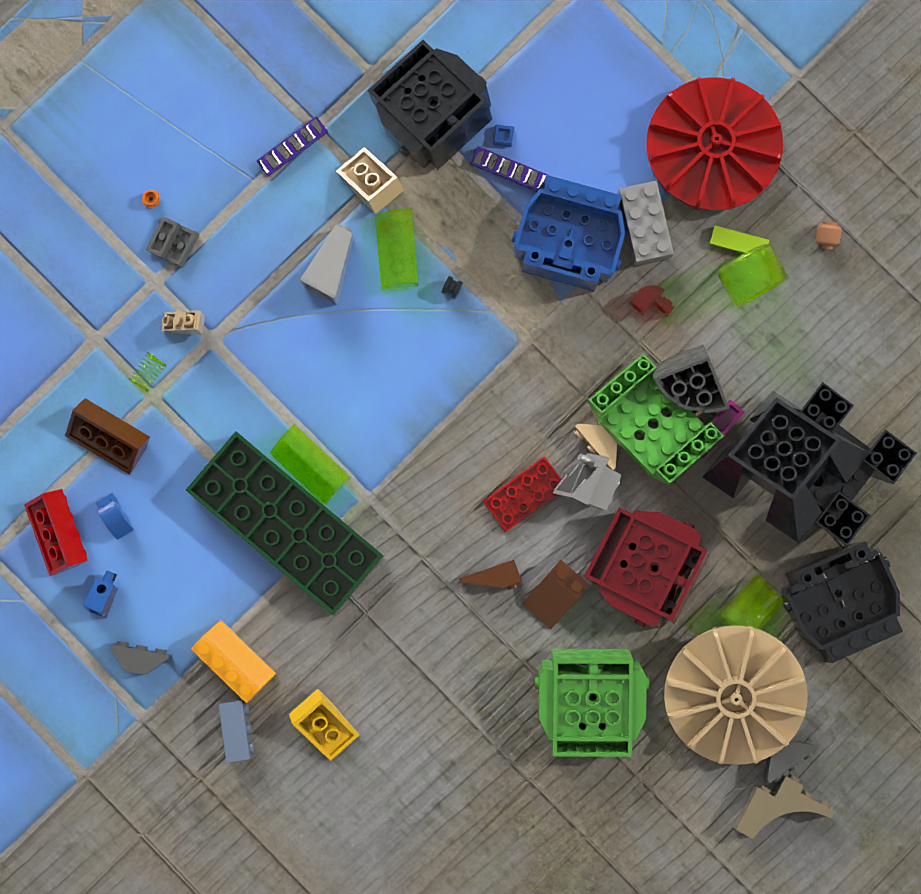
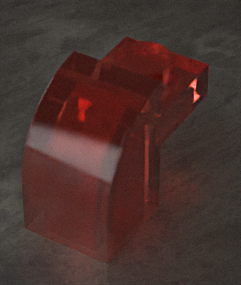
[629,285,674,316]

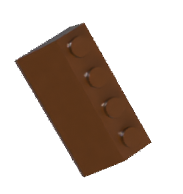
[65,398,150,475]

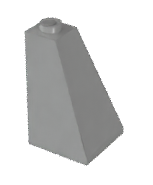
[300,224,353,305]

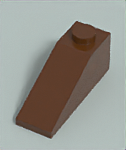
[459,560,522,590]

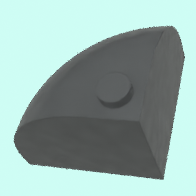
[653,344,729,413]

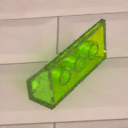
[375,208,419,290]
[270,424,351,505]

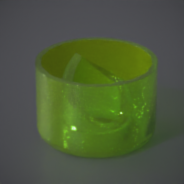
[718,244,789,307]

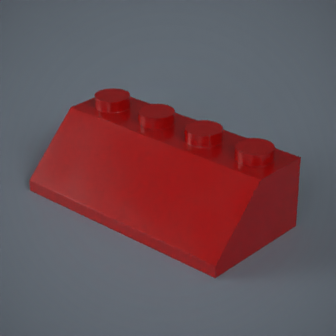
[24,489,88,576]

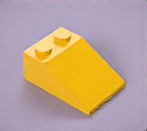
[289,689,359,761]

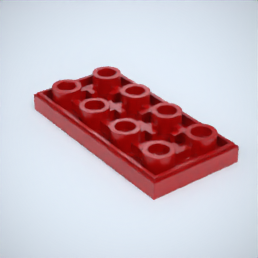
[483,456,562,533]

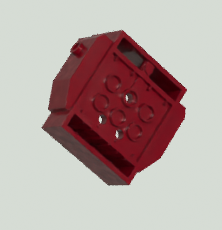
[584,507,709,628]

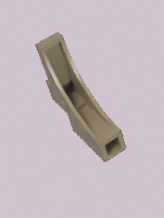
[733,774,835,839]

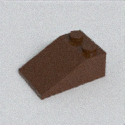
[522,560,590,629]

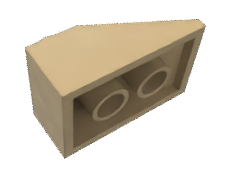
[336,147,404,214]

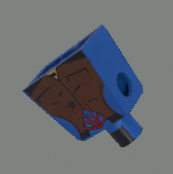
[83,570,118,618]

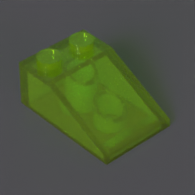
[717,574,783,630]

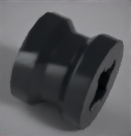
[441,276,463,299]

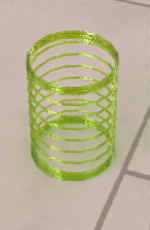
[128,352,167,393]

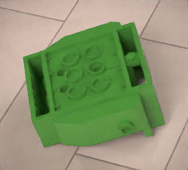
[534,649,649,757]

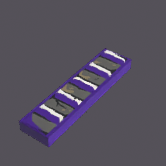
[257,116,328,177]
[471,146,548,192]

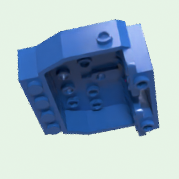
[512,175,625,292]

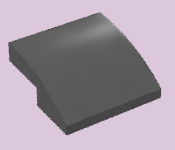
[146,217,199,268]

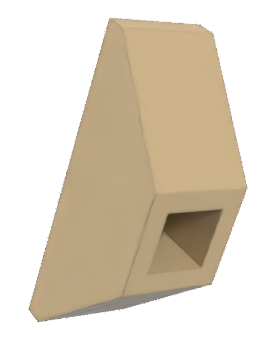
[162,310,205,335]
[574,424,617,470]

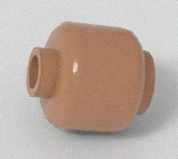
[816,221,842,249]

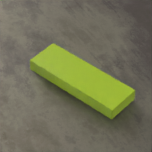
[709,225,770,259]

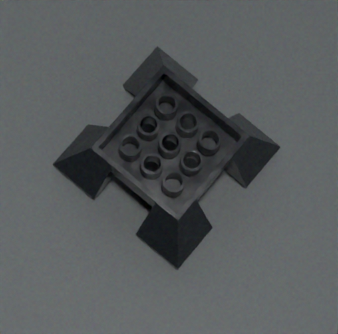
[768,382,917,546]
[702,391,869,543]

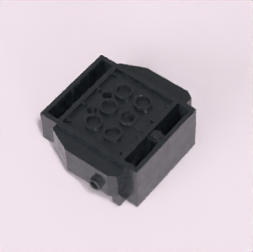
[367,40,493,170]
[781,541,903,663]

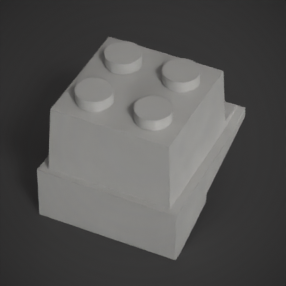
[553,453,621,511]

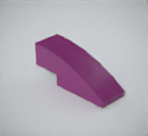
[701,399,744,458]

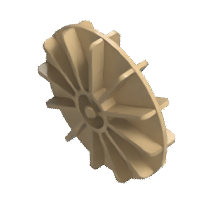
[664,626,808,765]

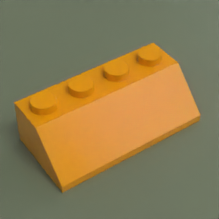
[191,620,276,703]

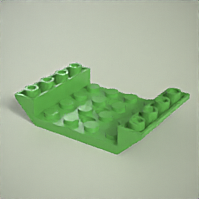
[588,354,724,485]

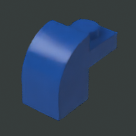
[96,493,134,540]

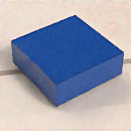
[493,124,514,147]

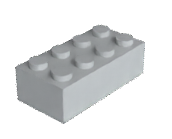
[618,180,674,266]

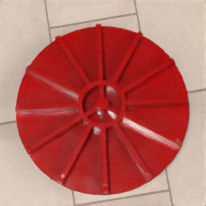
[646,77,783,211]

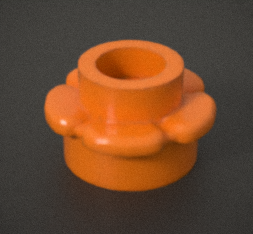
[142,190,161,208]

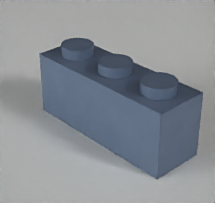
[219,700,255,763]

